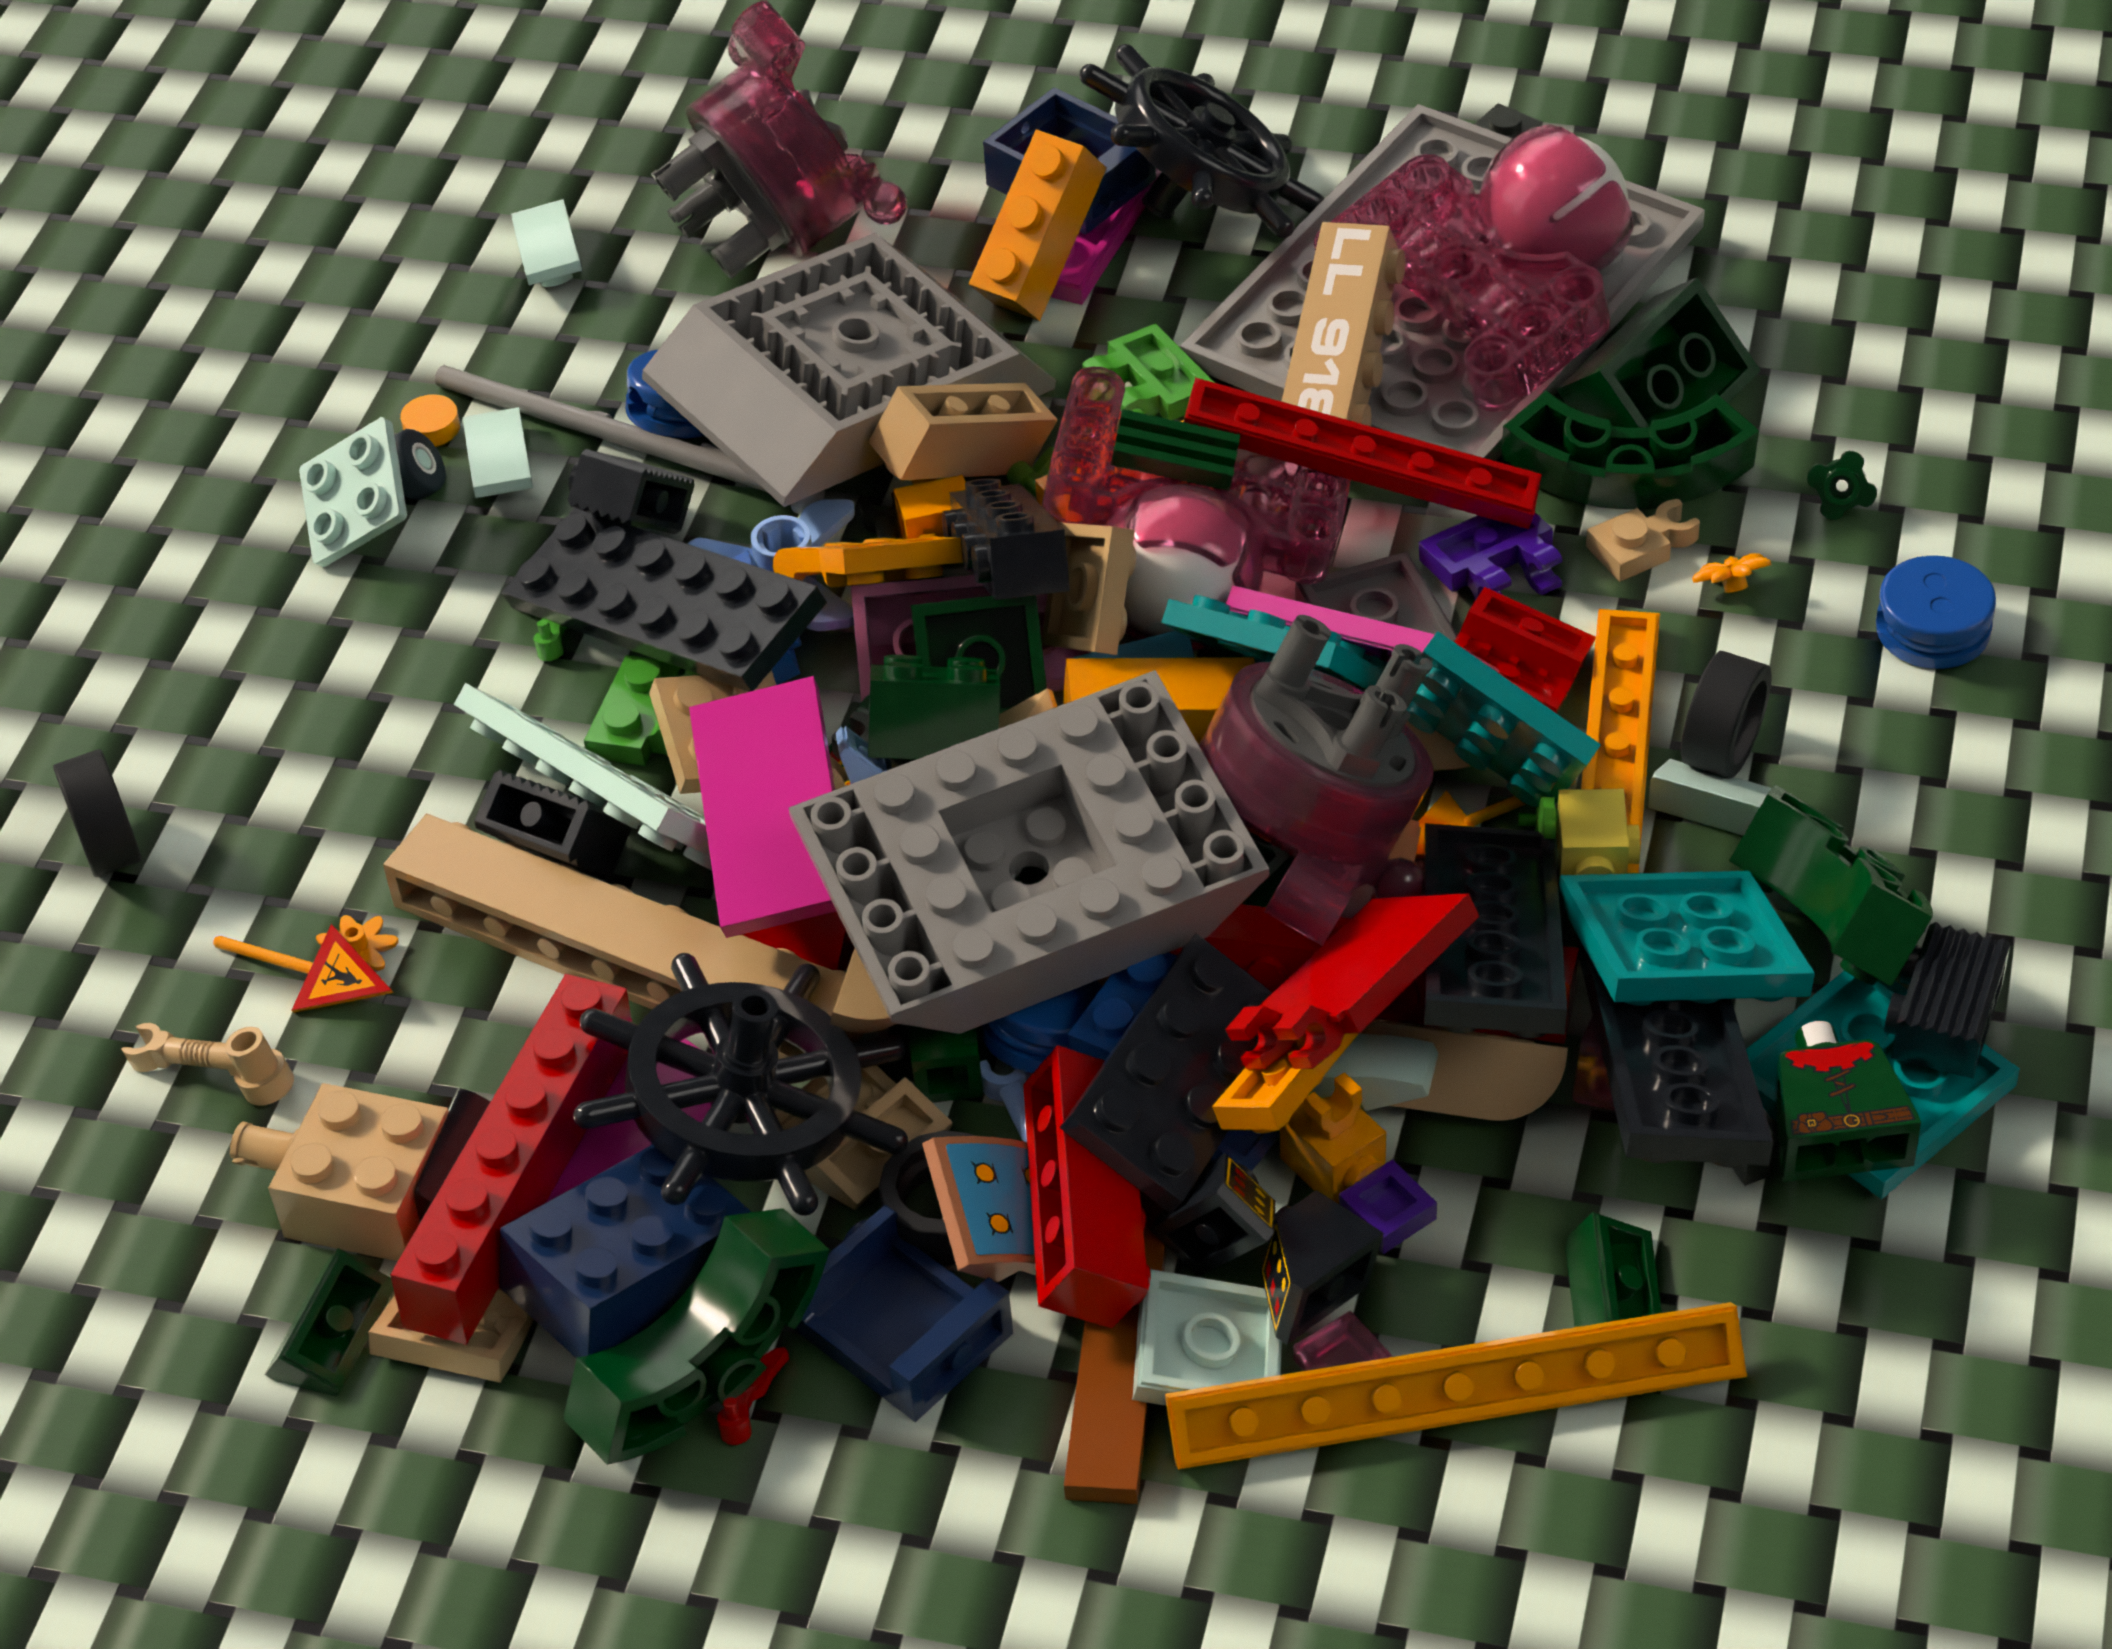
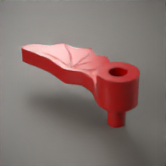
[717,1347,789,1445]

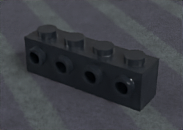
[942,478,1070,600]

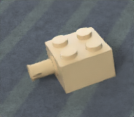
[230,1083,449,1261]

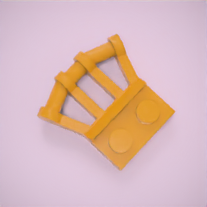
[773,533,963,587]

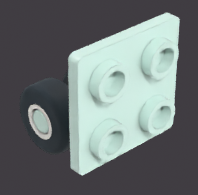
[299,417,446,567]

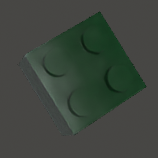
[911,595,1047,714]
[868,655,1001,759]

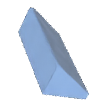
[835,726,893,784]

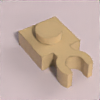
[1586,499,1700,582]

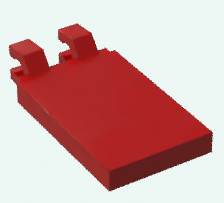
[1225,893,1480,1069]

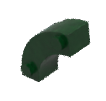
[1502,390,1759,510]
[1729,784,1933,986]
[563,1208,830,1465]

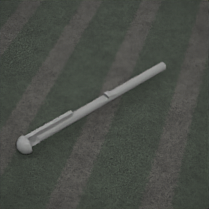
[435,365,825,514]

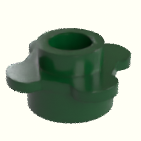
[1807,451,1877,520]

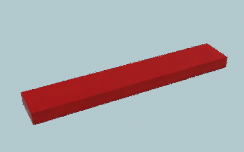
[1183,378,1542,529]

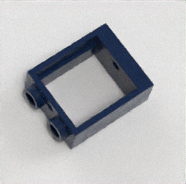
[983,87,1156,235]

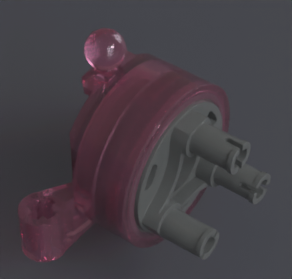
[651,1,907,279]
[1198,615,1433,946]

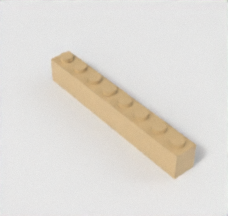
[383,813,865,1059]

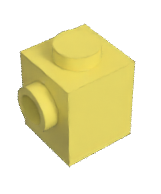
[1556,789,1640,882]

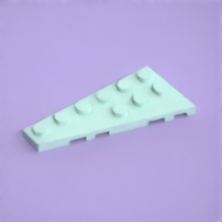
[454,683,712,870]

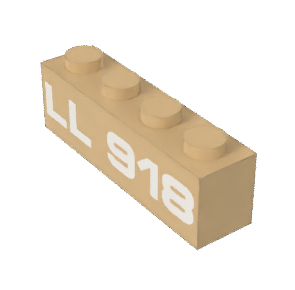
[1281,222,1405,426]

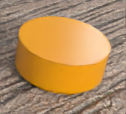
[400,394,460,447]

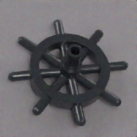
[1079,44,1325,238]
[573,953,908,1216]

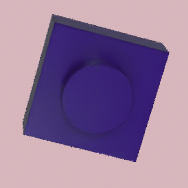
[1339,1159,1437,1254]

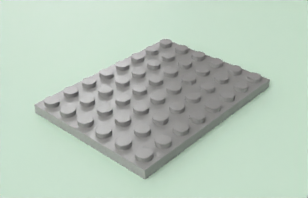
[1179,104,1705,461]

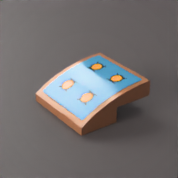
[922,1136,1036,1282]

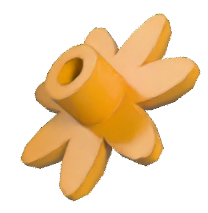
[1692,553,1772,593]
[316,915,399,971]

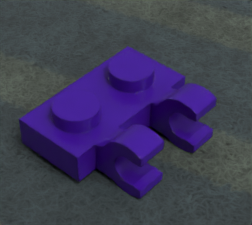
[1418,512,1562,600]

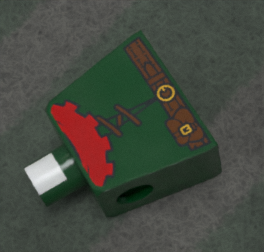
[1775,1021,1921,1182]

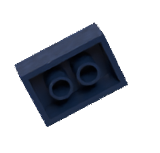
[499,1144,752,1358]

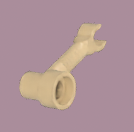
[121,1023,294,1106]

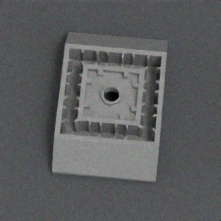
[642,233,1056,507]
[788,670,1269,1034]

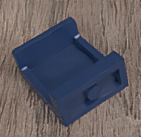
[795,1205,1013,1422]

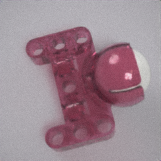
[1314,124,1633,412]
[1042,366,1351,650]

